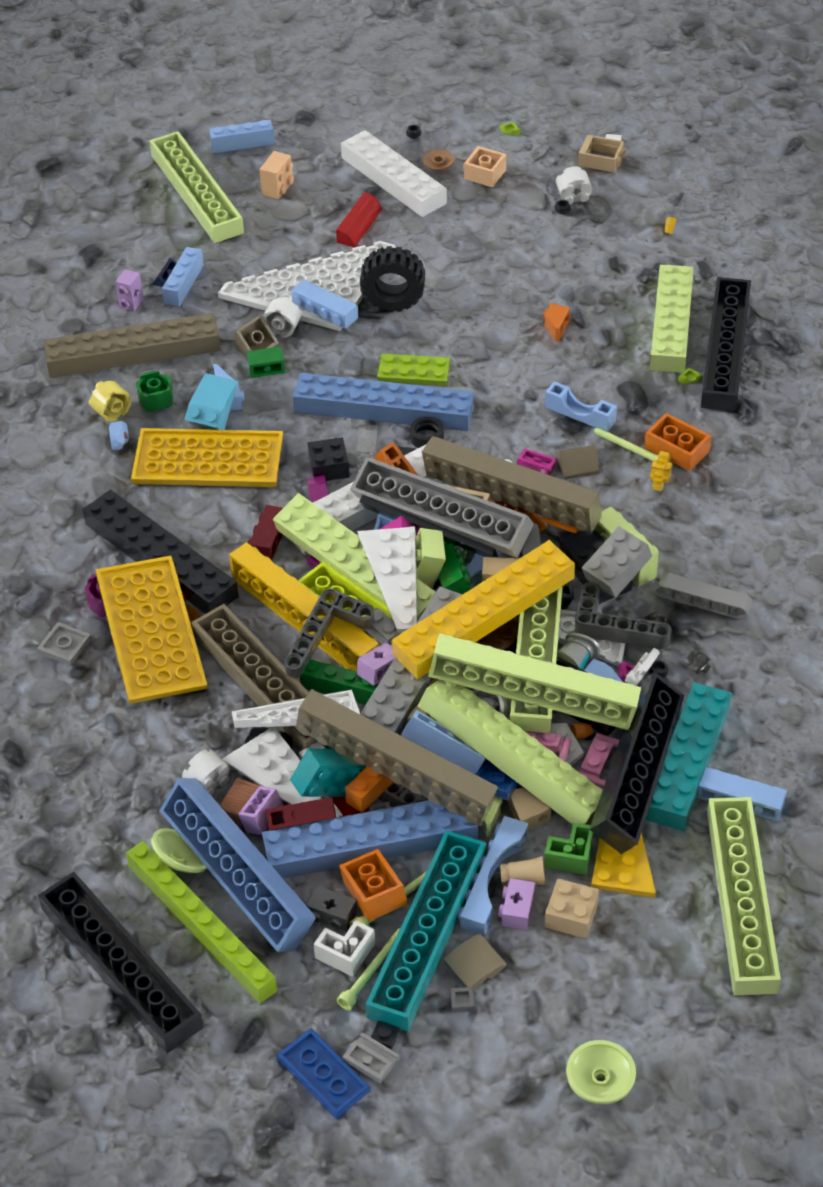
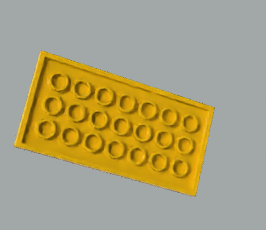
[131,428,284,487]
[96,556,207,704]

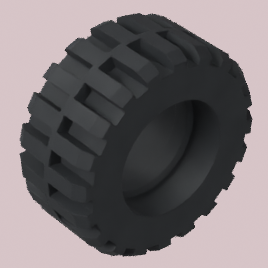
[360,246,426,312]

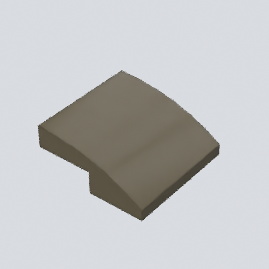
[443,933,507,990]

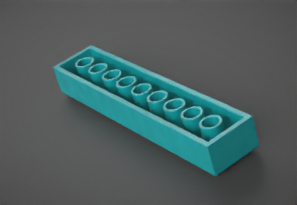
[365,830,486,1032]

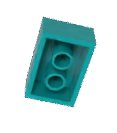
[290,748,367,797]

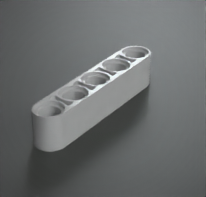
[656,573,753,620]

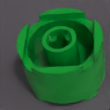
[136,371,174,412]

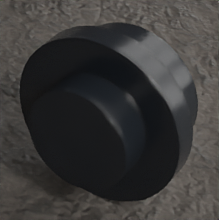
[406,125,422,139]
[554,200,571,215]
[649,660,669,678]

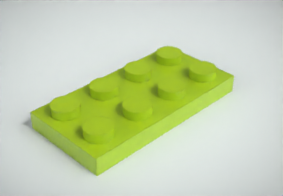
[377,353,450,386]

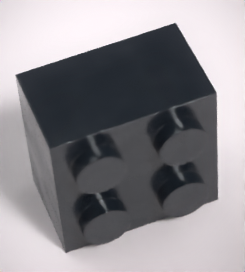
[307,437,350,481]

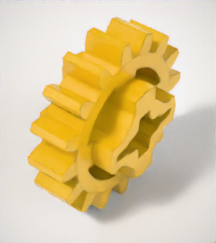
[650,451,673,492]

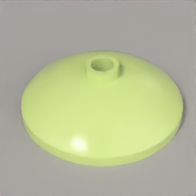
[151,828,207,873]
[566,1040,636,1104]

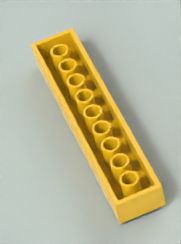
[391,540,575,680]
[229,542,379,671]

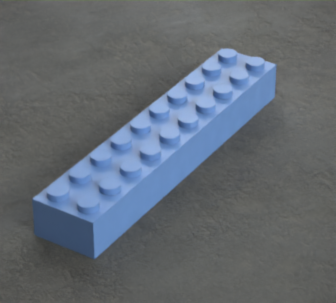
[293,373,474,431]
[159,778,316,952]
[262,800,478,879]

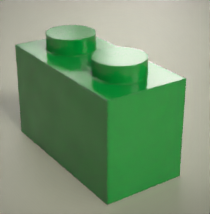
[247,346,285,378]

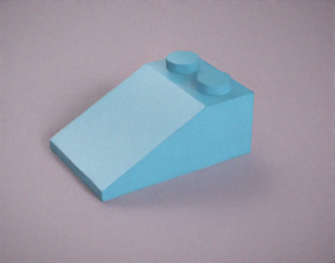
[184,373,238,430]

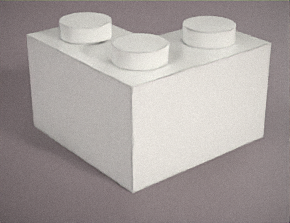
[314,920,375,977]

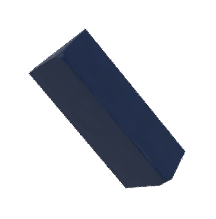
[153,258,177,287]

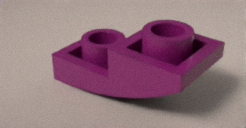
[307,475,329,503]

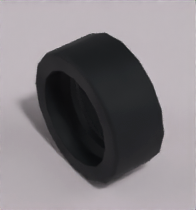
[410,417,444,448]

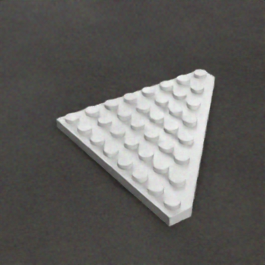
[218,241,395,331]

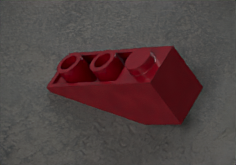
[266,797,337,831]

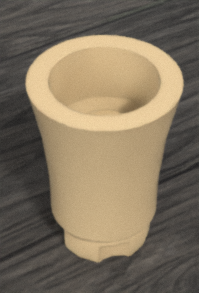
[500,856,546,886]

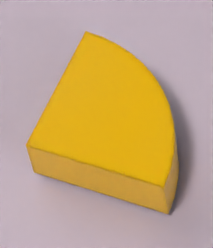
[665,217,677,234]

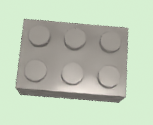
[582,526,652,598]

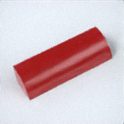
[336,192,382,248]

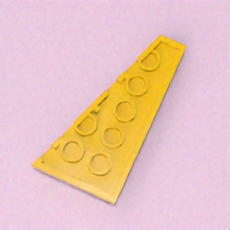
[591,833,656,898]

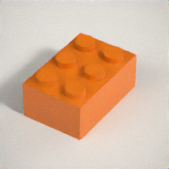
[644,413,711,471]
[339,849,408,922]

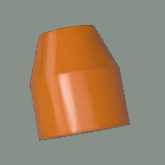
[571,723,593,740]

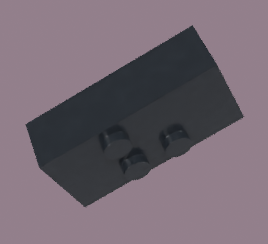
[559,529,632,604]

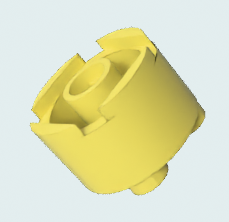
[89,381,132,422]

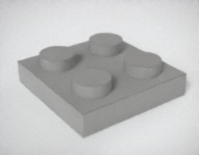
[37,622,92,666]

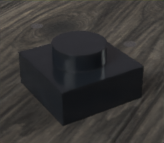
[371,1020,399,1050]

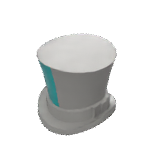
[557,633,600,670]

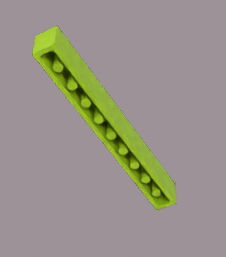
[126,841,277,1004]

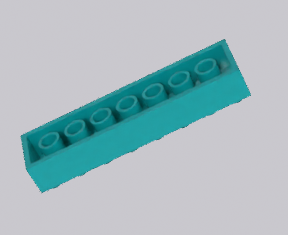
[646,682,732,831]

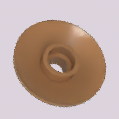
[423,149,454,170]

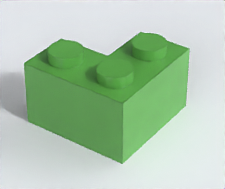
[544,822,594,875]

